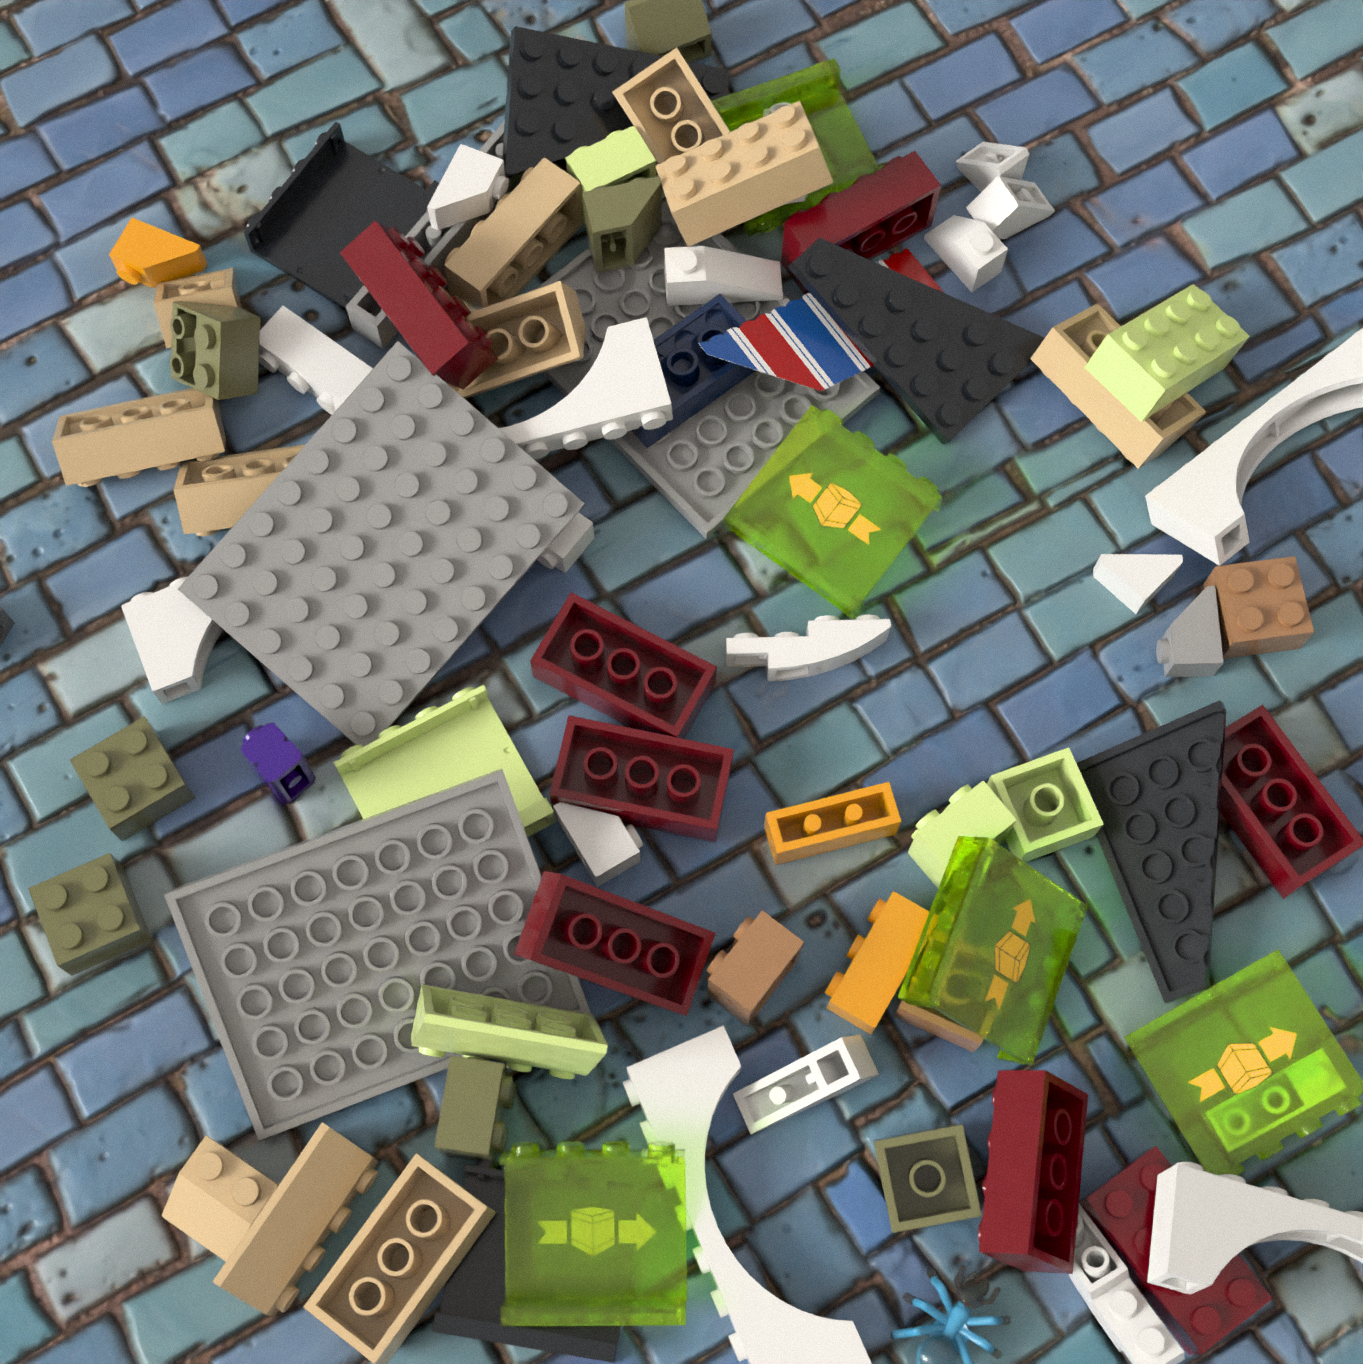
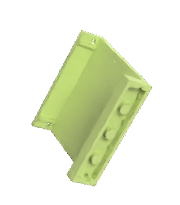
[334,685,556,838]

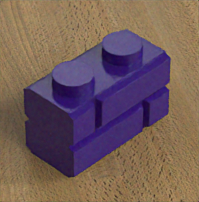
[240,722,316,805]

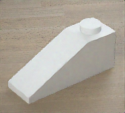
[664,246,783,306]
[733,1034,879,1134]

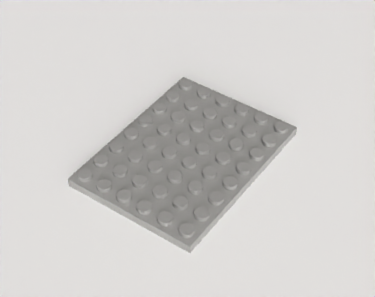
[535,189,880,539]
[178,341,585,747]
[164,768,591,1141]

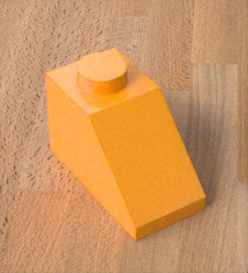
[109,217,208,288]

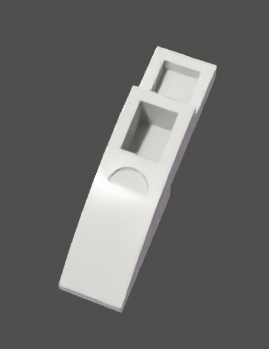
[725,614,891,682]
[1068,1204,1185,1364]

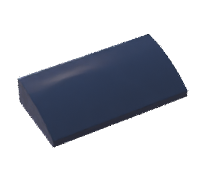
[631,294,756,448]

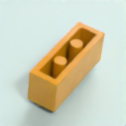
[764,782,901,865]
[825,891,938,1035]

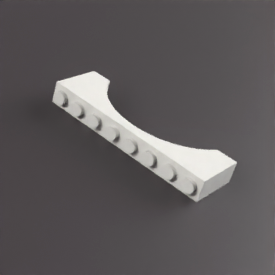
[333,317,673,460]
[1145,328,1363,566]
[121,577,223,704]
[622,1025,872,1364]
[1147,1162,1363,1295]

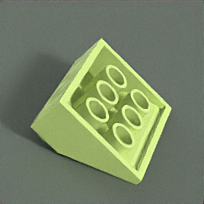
[411,984,608,1079]

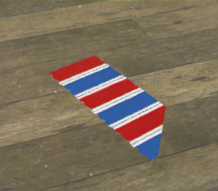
[699,248,944,391]

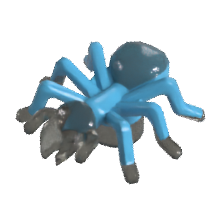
[890,1265,1011,1364]

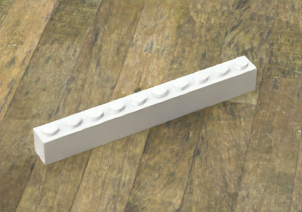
[259,306,594,573]

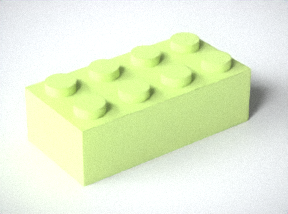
[1084,284,1250,422]

